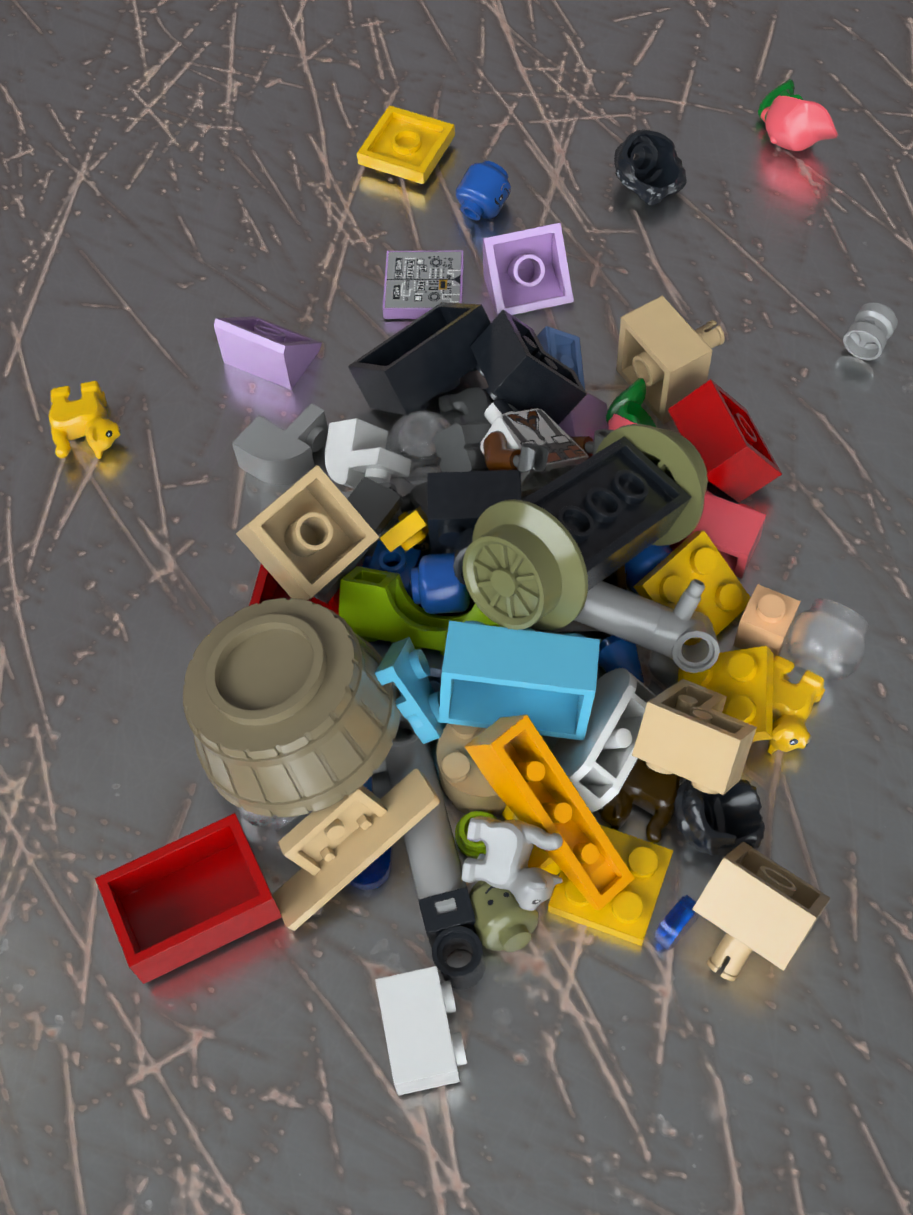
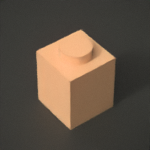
[733,584,801,658]

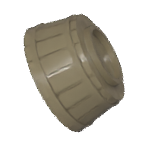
[183,598,401,817]

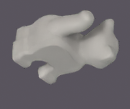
[462,816,563,911]

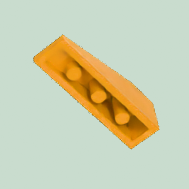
[464,715,635,910]

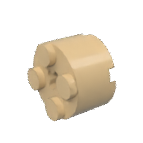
[436,724,506,817]

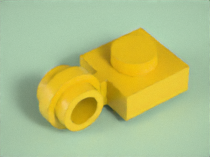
[379,506,429,552]

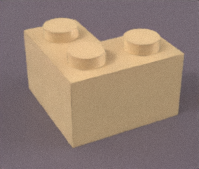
[632,679,757,795]

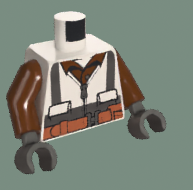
[480,399,614,497]

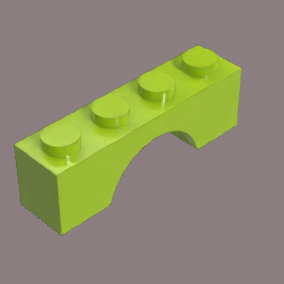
[339,566,503,656]

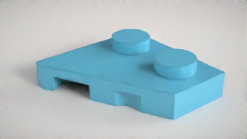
[375,637,447,744]

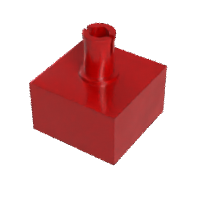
[668,379,782,503]

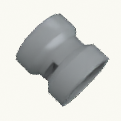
[843,302,898,360]

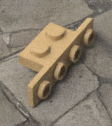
[273,768,440,930]

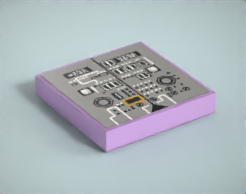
[383,250,464,319]

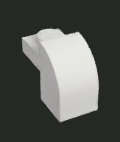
[325,418,412,489]

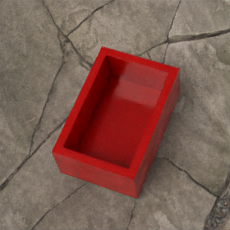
[95,813,281,984]

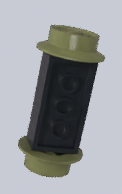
[463,424,708,630]

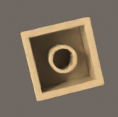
[616,295,725,424]
[236,465,379,600]
[692,842,831,981]

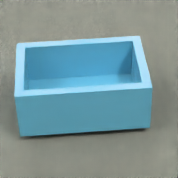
[439,621,600,741]

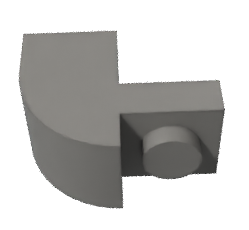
[232,403,328,485]

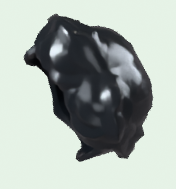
[614,129,687,206]
[674,779,765,856]

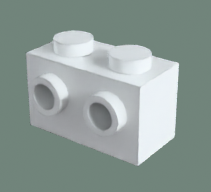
[375,966,467,1096]

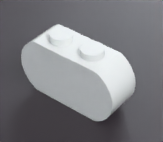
[551,668,656,813]

